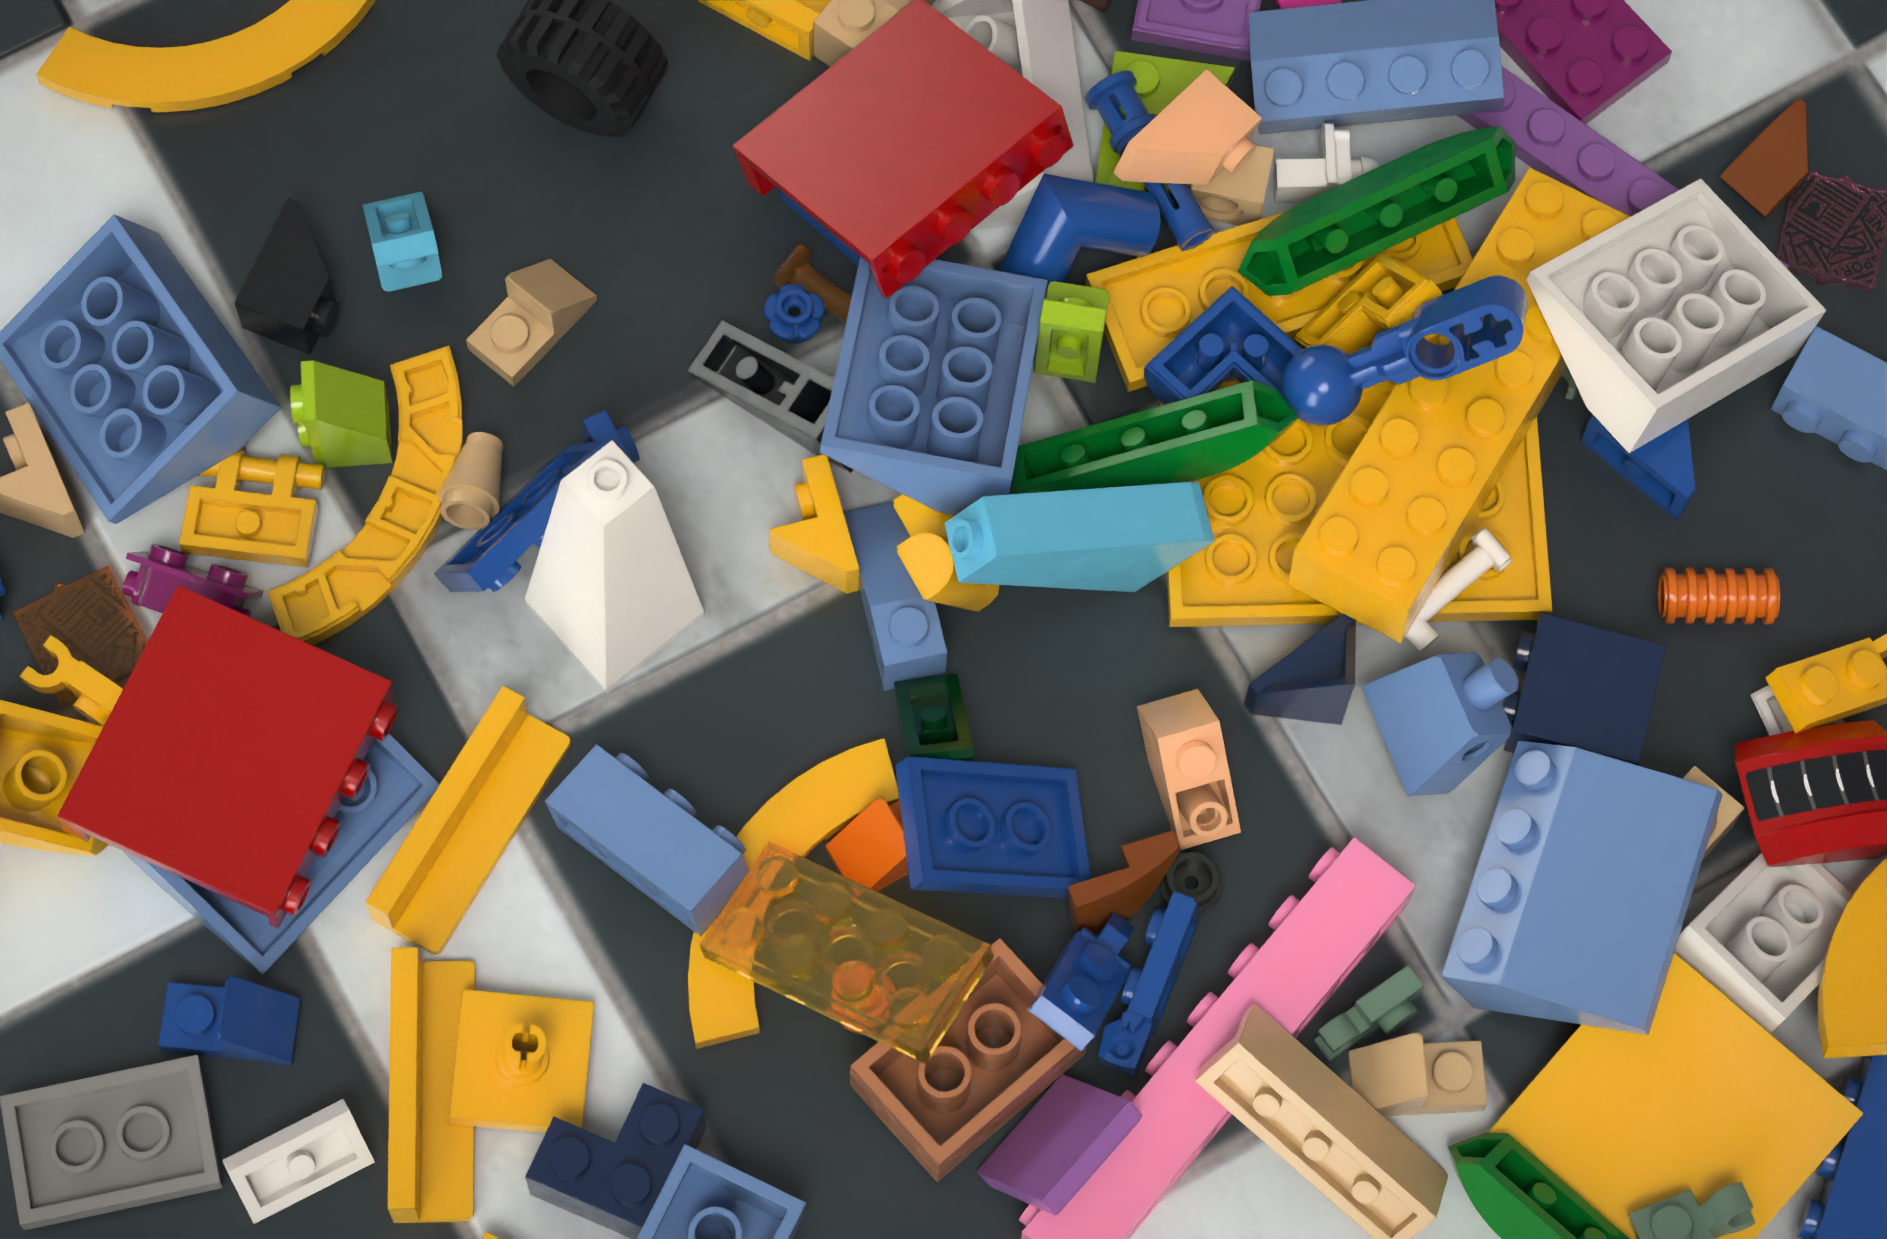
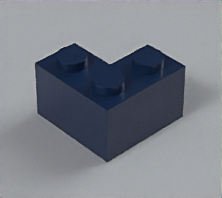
[525,1083,706,1239]

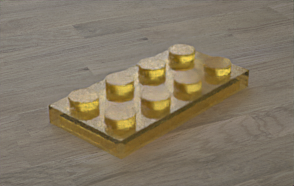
[699,841,994,1064]

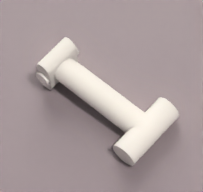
[1406,528,1512,652]

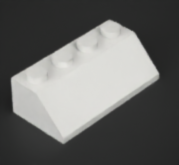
[932,0,1094,230]

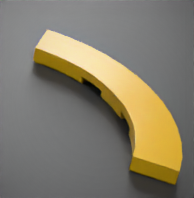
[36,0,376,112]
[267,346,463,645]
[688,738,899,1049]
[1817,858,1887,1059]

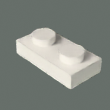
[222,1099,375,1224]

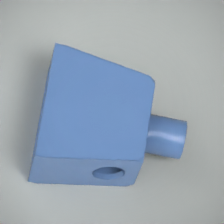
[1361,652,1518,797]

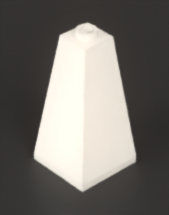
[525,440,704,694]

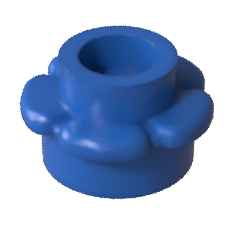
[763,283,825,344]

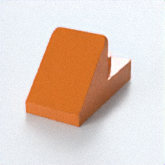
[825,796,909,903]

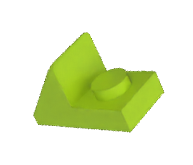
[1034,281,1110,383]

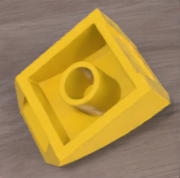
[0,700,109,856]

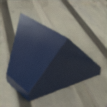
[1244,613,1356,725]

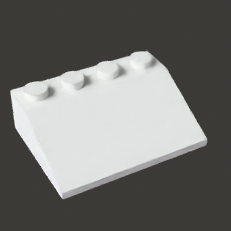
[1526,178,1826,453]

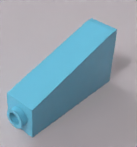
[944,482,1215,592]

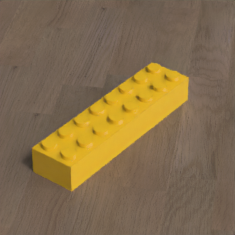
[1288,168,1630,643]

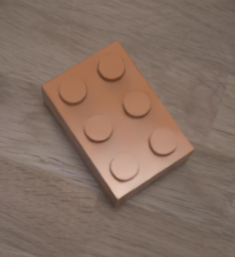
[850,938,1087,1183]

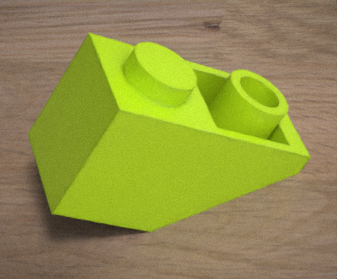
[290,360,393,468]

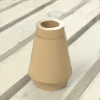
[438,432,504,530]

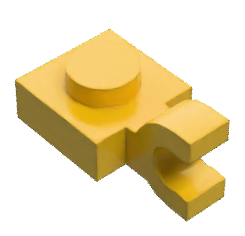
[20,635,123,726]

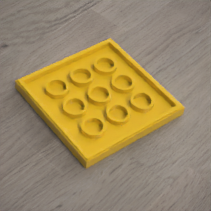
[1488,953,1864,1239]

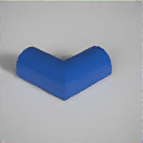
[998,174,1161,299]
[1144,286,1302,405]

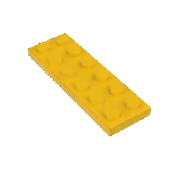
[1085,210,1473,392]

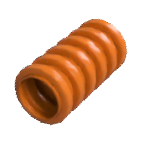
[1658,567,1780,625]

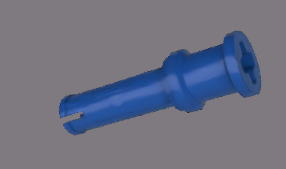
[1084,71,1215,251]

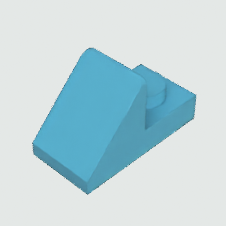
[362,191,442,292]

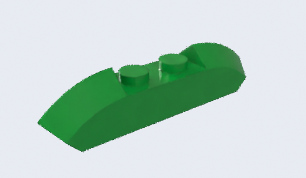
[1238,126,1515,296]
[1009,380,1299,494]
[1448,1132,1629,1239]

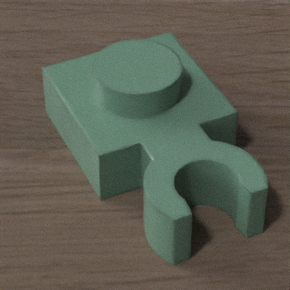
[1314,965,1424,1062]

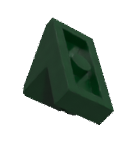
[894,674,974,761]

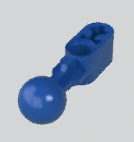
[1281,276,1527,426]

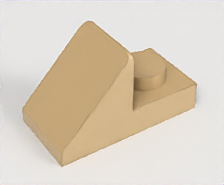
[466,259,597,387]
[0,402,85,538]
[1348,1032,1488,1116]

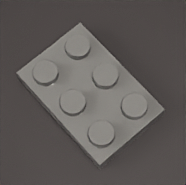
[0,1055,223,1230]

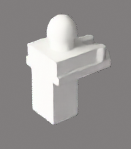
[1273,122,1380,203]

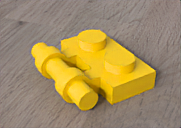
[179,449,325,568]

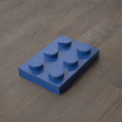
[434,440,606,593]
[895,756,1091,899]

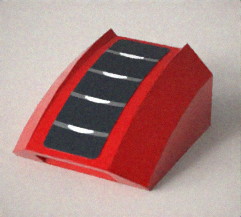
[1735,720,1887,867]

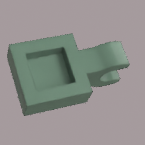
[1628,1182,1755,1239]

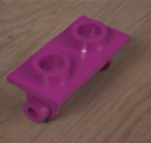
[122,544,264,617]

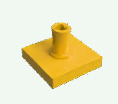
[448,989,594,1133]

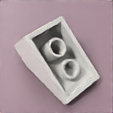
[1674,853,1853,1034]

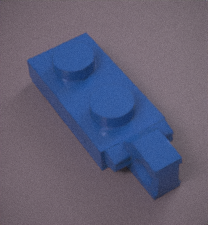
[1098,891,1199,1076]
[1028,912,1134,1051]

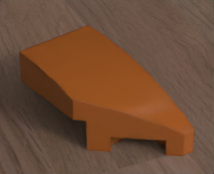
[1719,97,1810,220]
[1067,830,1180,934]

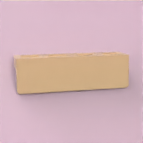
[1195,1004,1448,1239]

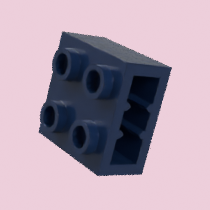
[1502,613,1666,765]

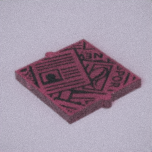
[1775,172,1887,293]

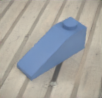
[843,502,947,691]

